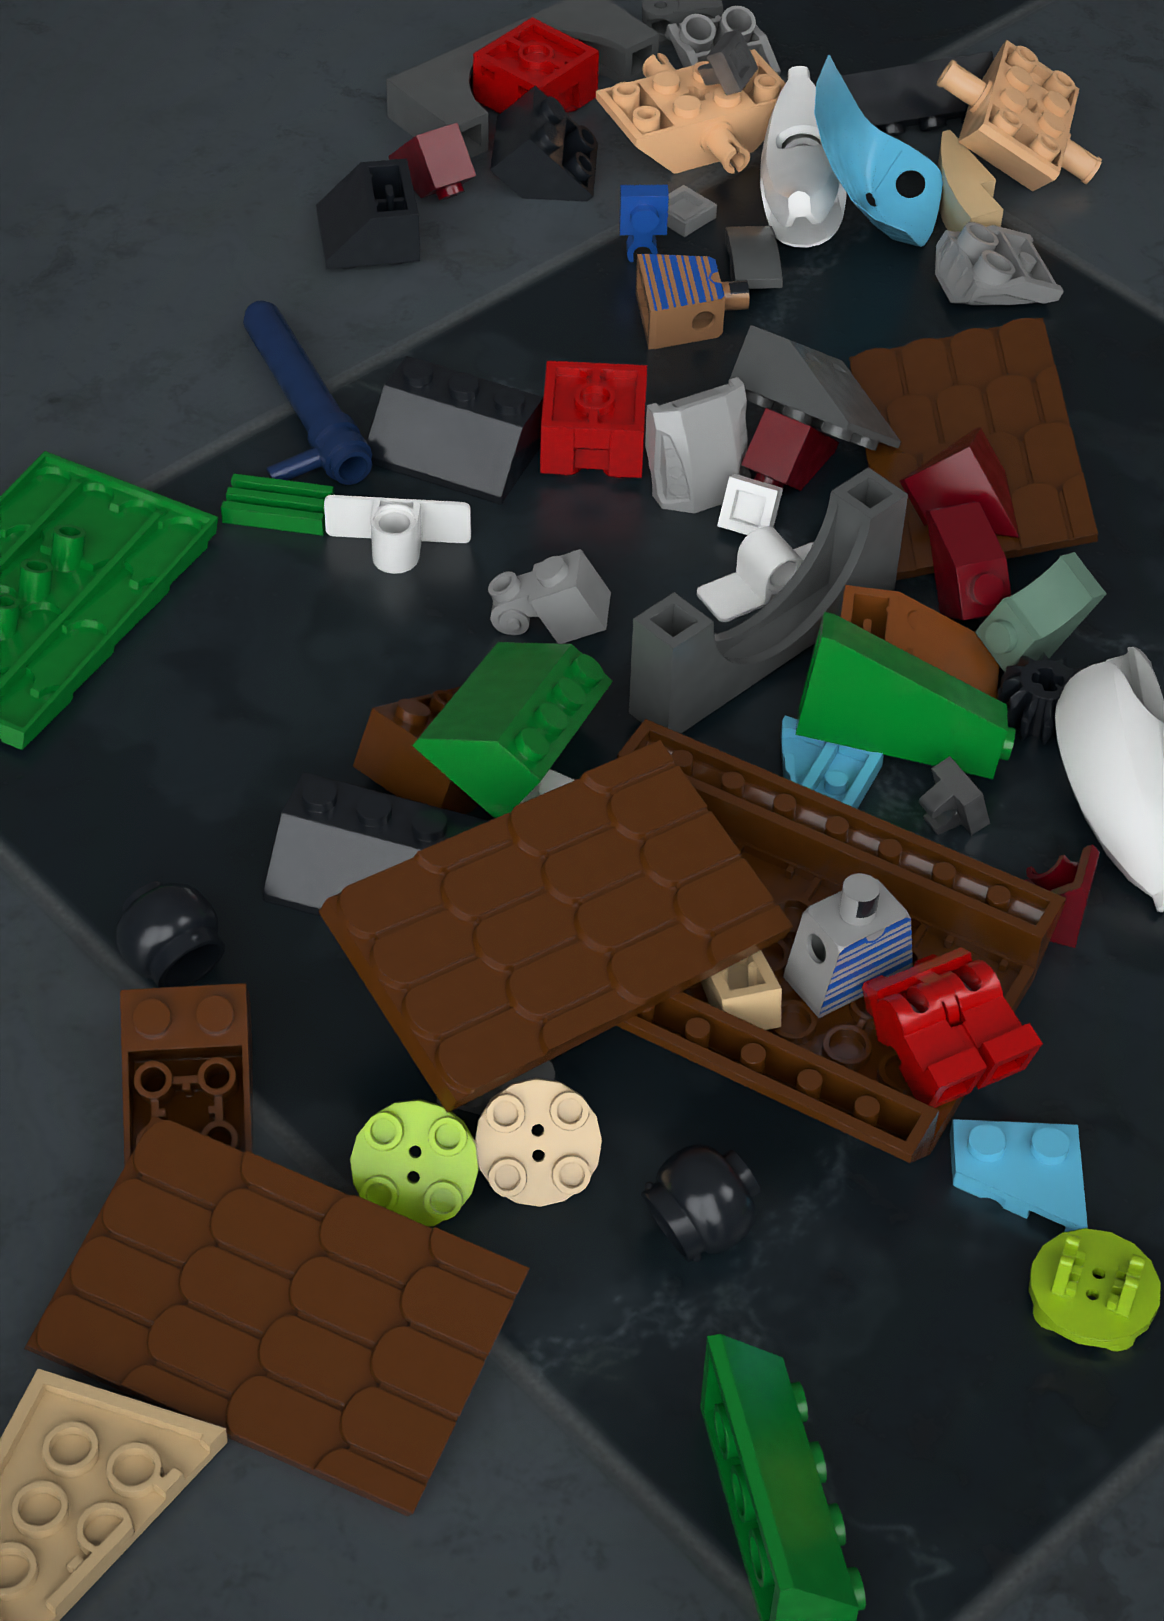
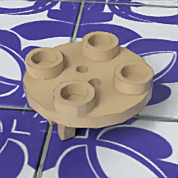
[475,1078,602,1207]

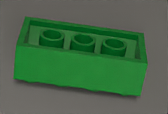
[412,642,613,818]
[700,1334,866,1621]

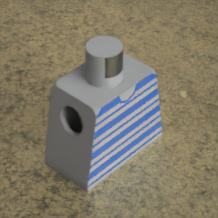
[783,873,913,1018]

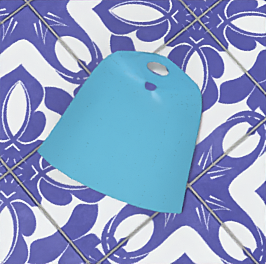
[814,55,943,247]

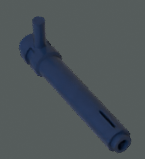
[243,300,372,485]

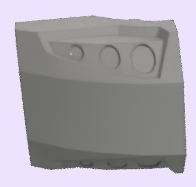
[665,6,781,75]
[935,222,1064,305]
[645,377,751,513]

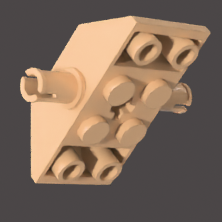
[936,40,1102,192]
[596,49,786,174]

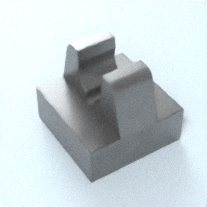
[698,29,758,95]
[919,756,990,836]

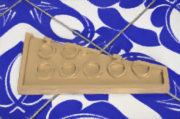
[0,1369,228,1621]

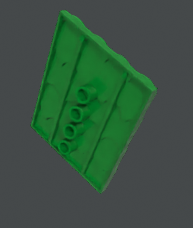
[0,451,218,750]

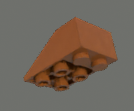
[841,585,999,699]

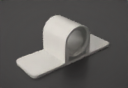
[324,495,471,574]
[697,526,814,622]

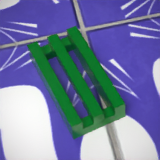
[221,474,334,536]

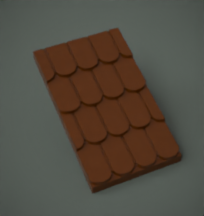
[849,318,1098,580]
[318,740,793,1113]
[24,1115,530,1516]

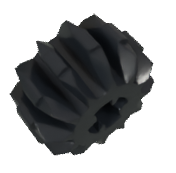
[996,652,1083,746]

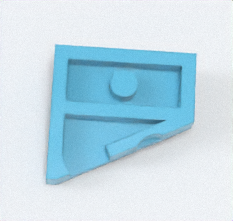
[780,715,884,809]
[950,1119,1088,1232]

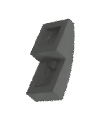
[725,226,783,289]

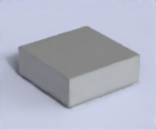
[667,185,717,237]

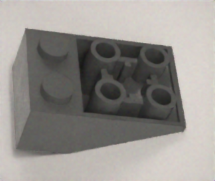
[730,325,901,451]

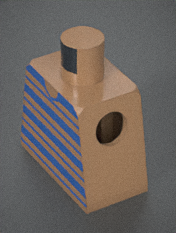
[636,254,750,350]

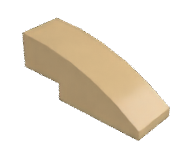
[937,130,1004,232]

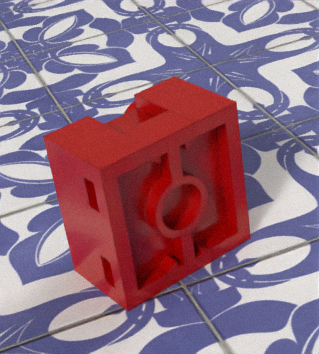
[473,17,599,114]
[540,361,647,478]

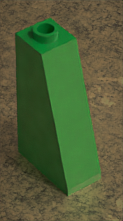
[795,612,1016,779]

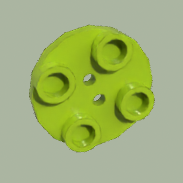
[350,1099,479,1227]
[1029,1228,1161,1352]

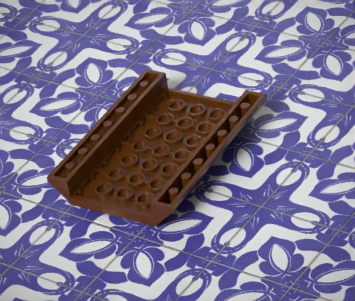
[616,719,1066,1163]

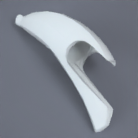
[760,66,847,248]
[1055,647,1164,912]

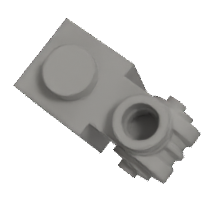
[488,549,611,644]

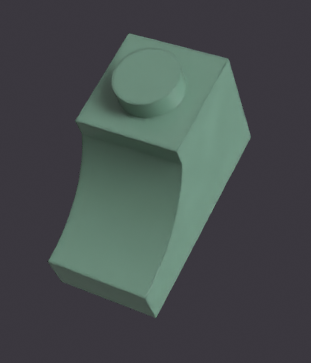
[975,552,1106,672]

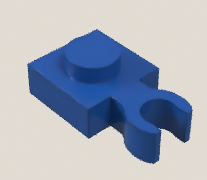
[619,185,669,262]

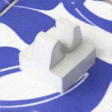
[717,474,783,535]

